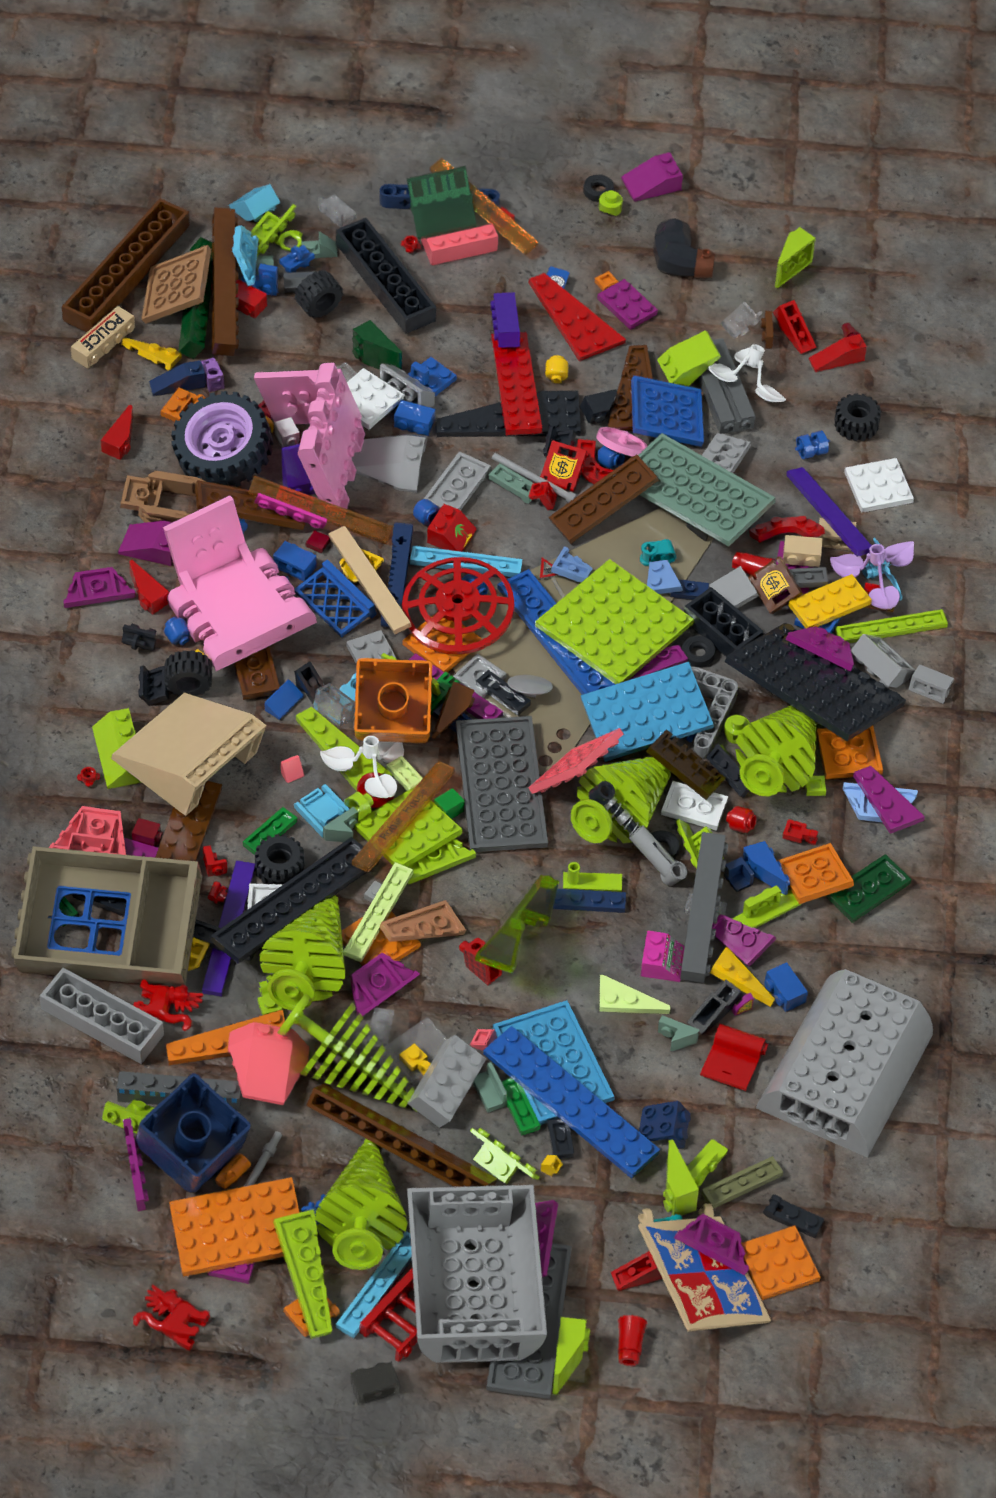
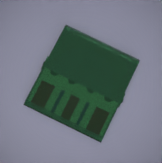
[407,166,477,240]

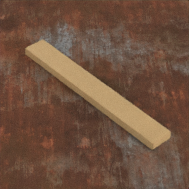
[329,526,411,634]

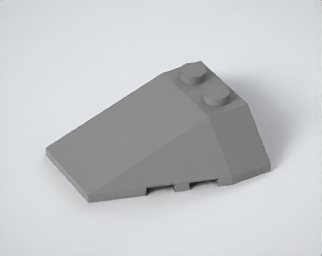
[351,434,428,493]

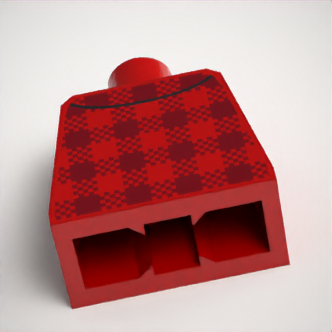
[459,938,502,985]

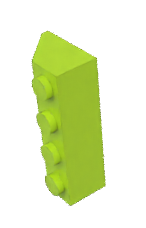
[92,708,142,789]

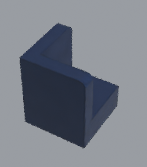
[724,857,754,892]

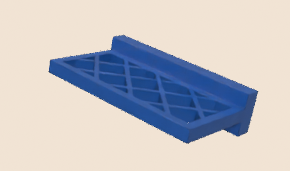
[294,559,377,638]

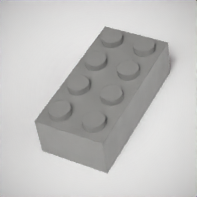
[407,1035,486,1128]

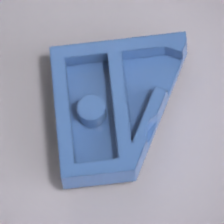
[551,547,593,583]
[647,560,683,594]

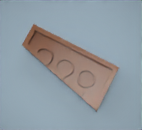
[379,900,466,942]

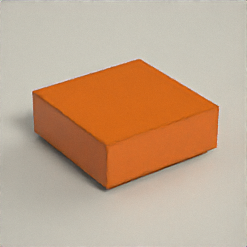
[595,271,619,291]

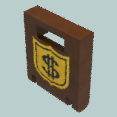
[749,556,803,614]

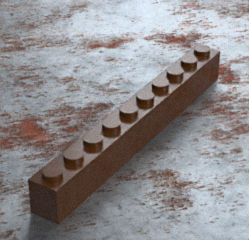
[212,207,239,356]
[306,1084,498,1187]

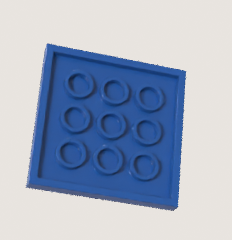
[631,375,704,447]

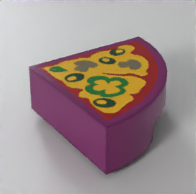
[732,993,754,1016]

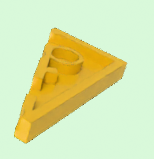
[122,337,182,370]
[710,947,775,1007]

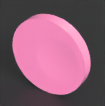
[596,427,647,456]

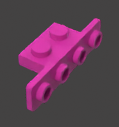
[255,488,328,529]

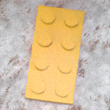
[788,574,872,629]

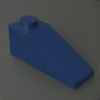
[149,360,206,396]

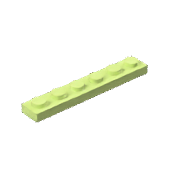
[343,862,413,963]

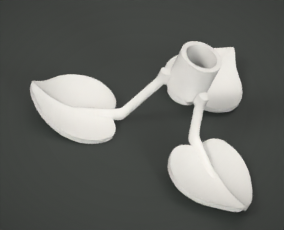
[708,344,786,402]
[320,736,404,798]

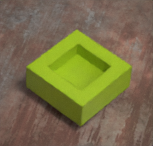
[805,776,826,796]

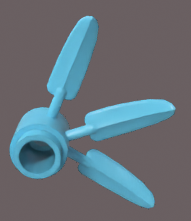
[862,538,902,601]

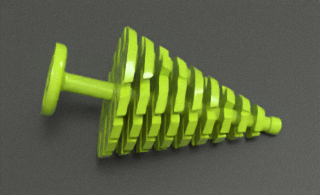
[735,705,816,796]
[571,757,671,843]
[260,895,345,1011]
[277,993,418,1112]
[315,1139,407,1270]

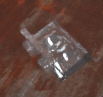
[720,302,762,339]

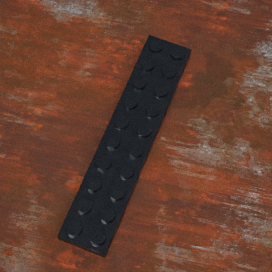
[210,837,379,964]

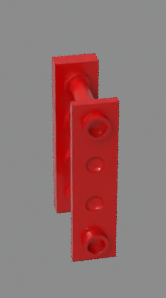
[359,1267,418,1362]

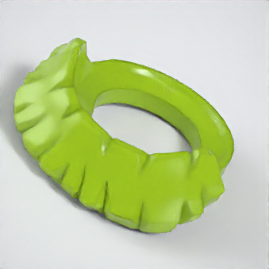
[275,230,303,252]

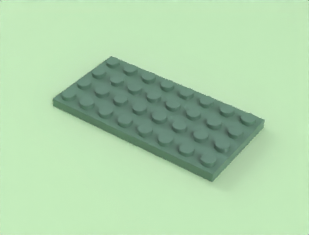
[638,433,775,546]

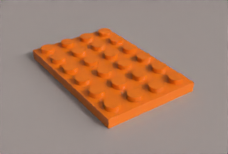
[169,1177,299,1277]

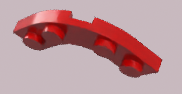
[577,439,614,484]
[749,516,825,542]

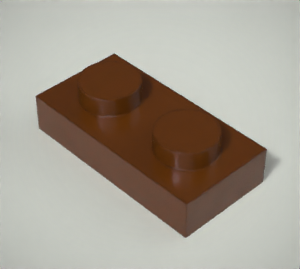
[761,311,773,349]

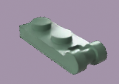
[489,464,534,504]

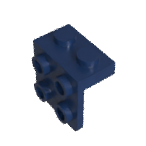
[639,1100,691,1149]

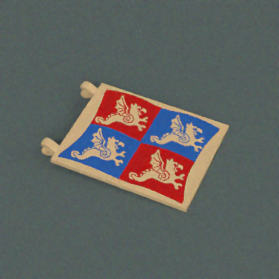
[638,1203,771,1331]

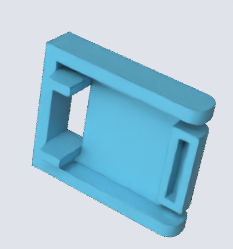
[294,784,349,838]

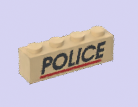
[71,306,135,369]

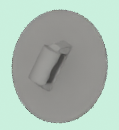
[507,675,553,698]

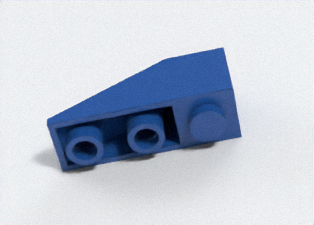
[743,841,790,895]

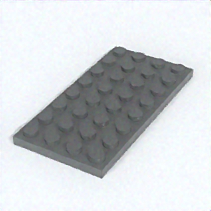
[456,716,548,852]

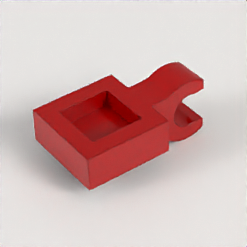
[782,819,818,845]

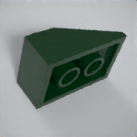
[352,320,402,370]

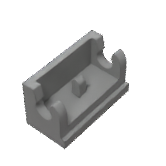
[909,664,954,704]

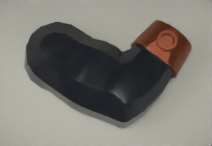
[653,218,715,278]

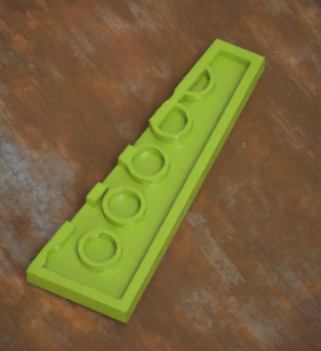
[296,707,392,792]
[273,1209,332,1339]

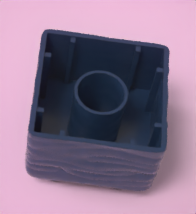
[136,1073,251,1193]

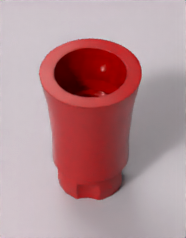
[732,552,775,578]
[618,1315,647,1366]

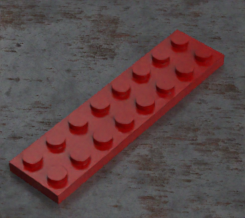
[491,332,542,435]

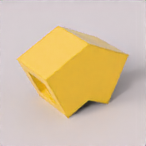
[541,1155,563,1177]

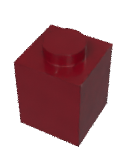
[132,818,163,847]

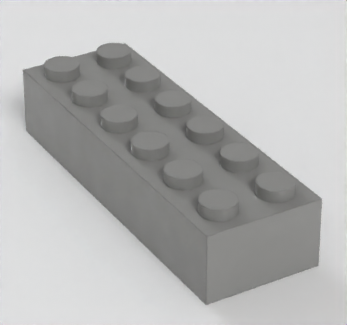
[40,968,164,1064]

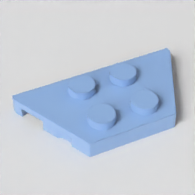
[843,782,918,822]

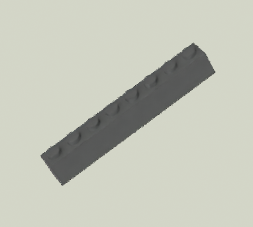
[680,832,728,983]

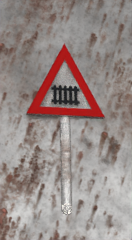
[540,558,565,598]

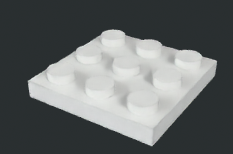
[347,368,404,430]
[844,458,914,513]

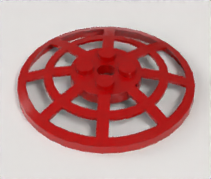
[402,557,515,654]

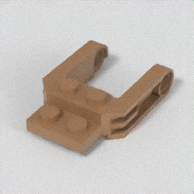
[120,471,206,523]

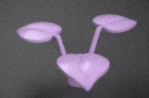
[830,541,914,609]

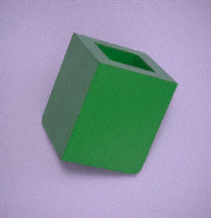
[434,788,465,819]

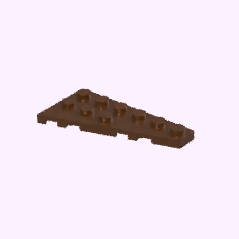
[607,345,653,431]

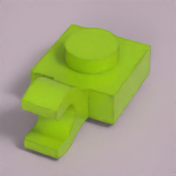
[257,980,283,1015]

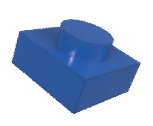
[411,361,429,386]

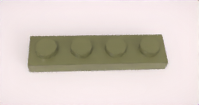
[701,1156,783,1209]

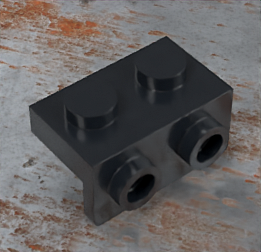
[543,426,576,458]
[138,665,169,706]

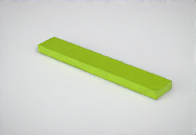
[835,609,948,644]

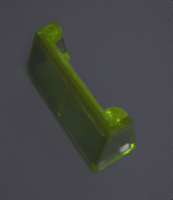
[475,875,559,974]

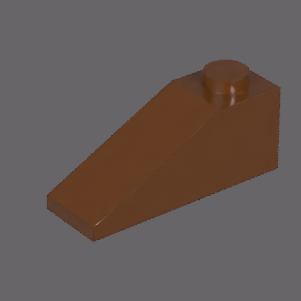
[432,681,475,739]

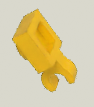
[399,1043,431,1075]

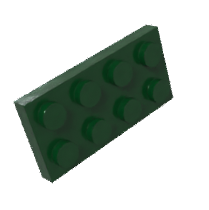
[826,854,912,923]

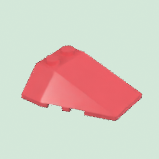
[49,806,126,855]
[228,1022,309,1105]

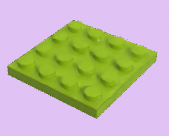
[354,787,462,867]

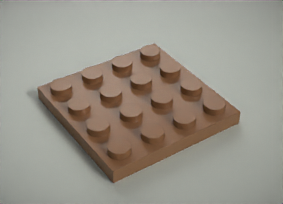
[141,245,211,324]

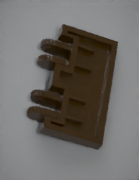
[646,729,726,800]

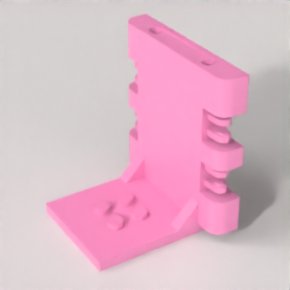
[254,363,365,519]
[163,496,317,671]

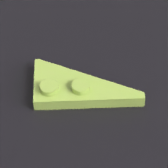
[599,975,670,1014]

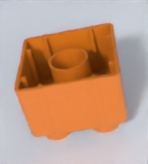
[354,658,432,743]

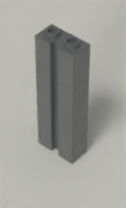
[697,338,755,434]

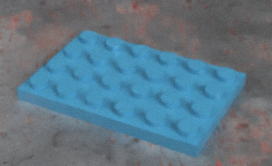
[581,662,714,762]
[493,1000,614,1125]

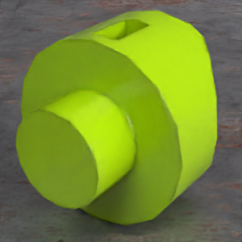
[599,190,623,216]
[724,715,750,744]
[344,792,374,822]

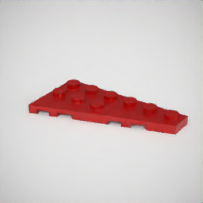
[529,273,626,361]

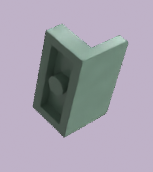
[473,1062,507,1113]

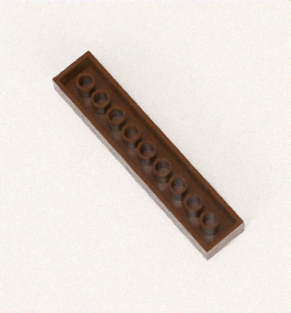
[62,198,190,332]

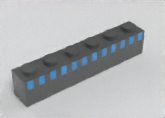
[117,1071,242,1112]

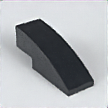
[687,980,743,1035]

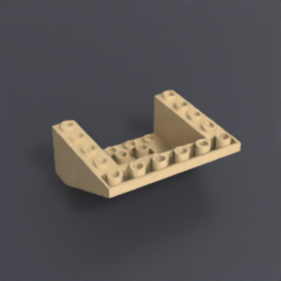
[111,693,266,816]

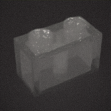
[313,683,355,727]

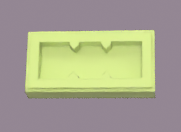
[386,756,425,791]

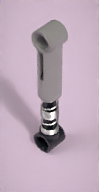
[588,781,687,886]

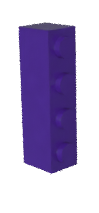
[490,292,520,347]

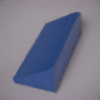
[265,679,304,720]

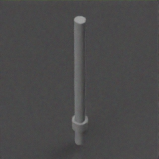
[492,453,577,503]
[243,1131,282,1187]

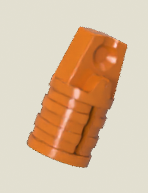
[215,1153,251,1189]

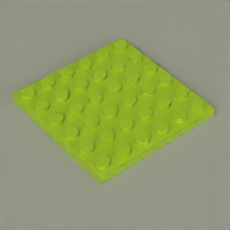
[535,559,694,684]

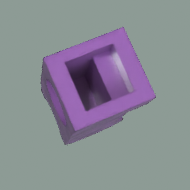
[202,358,224,392]

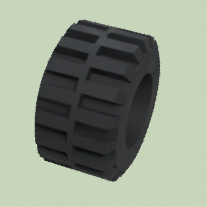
[295,270,343,318]
[834,393,881,441]
[164,650,212,696]
[255,834,304,885]

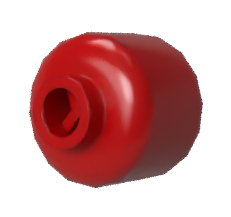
[726,806,757,833]

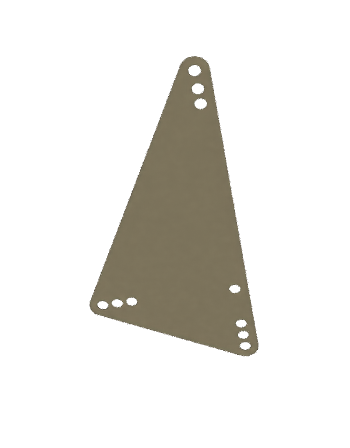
[452,507,714,775]

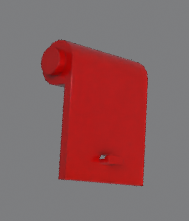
[700,1024,769,1091]

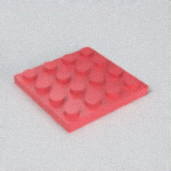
[528,728,624,794]

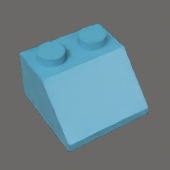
[229,184,280,222]

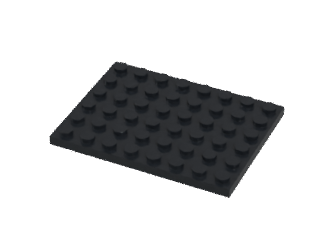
[725,623,906,741]

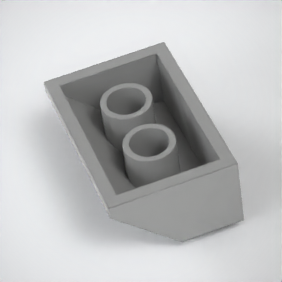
[380,364,435,408]
[851,634,916,688]

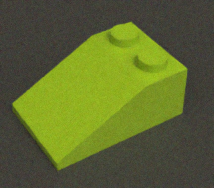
[775,227,815,289]
[657,330,721,386]
[663,1139,699,1216]
[553,1317,590,1395]

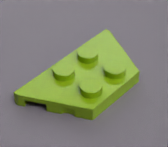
[408,839,476,885]

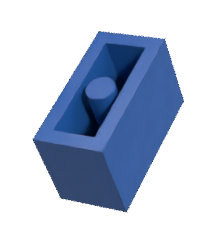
[394,400,435,436]
[273,541,317,582]
[764,962,808,1012]

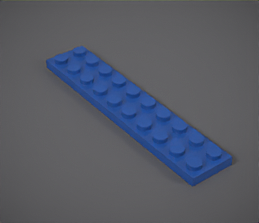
[497,569,615,695]
[483,1026,660,1179]

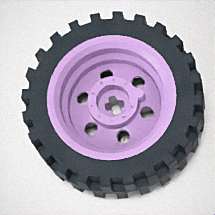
[171,391,273,487]

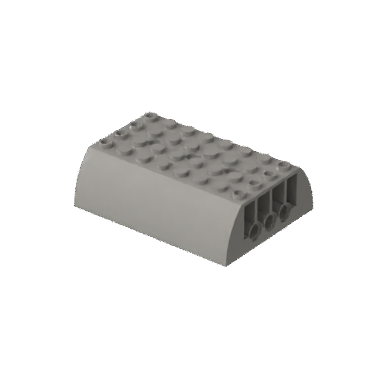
[756,969,933,1158]
[407,1185,547,1363]

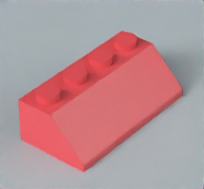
[421,224,498,266]

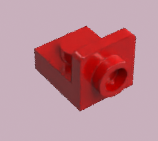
[529,481,557,510]
[203,845,227,877]

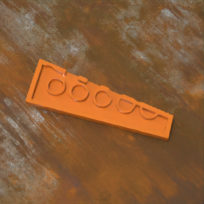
[166,1010,285,1065]

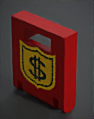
[540,440,588,493]

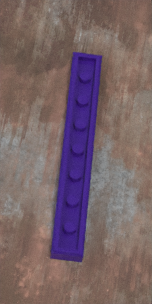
[787,467,872,556]
[202,860,255,997]

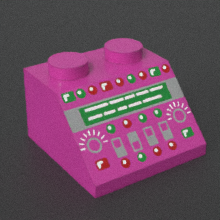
[641,930,685,982]

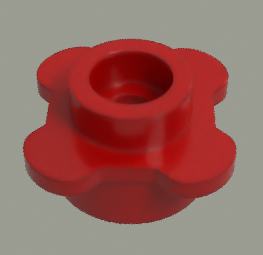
[401,235,421,253]
[77,767,100,787]

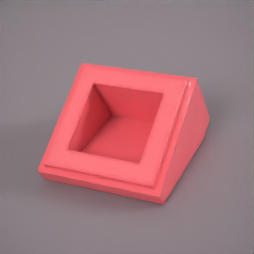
[281,755,304,783]
[470,1029,497,1051]

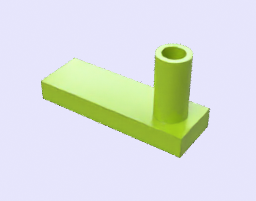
[563,862,622,892]

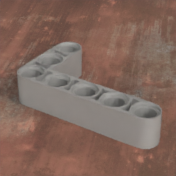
[691,667,738,760]

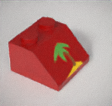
[427,504,476,552]

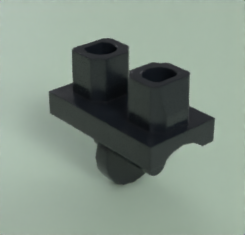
[121,623,157,651]

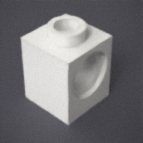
[274,417,299,448]

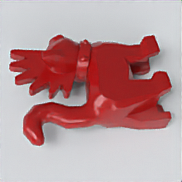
[133,979,204,1031]
[133,1285,210,1351]

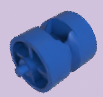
[795,430,830,459]

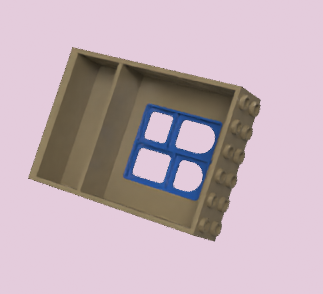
[11,846,202,987]

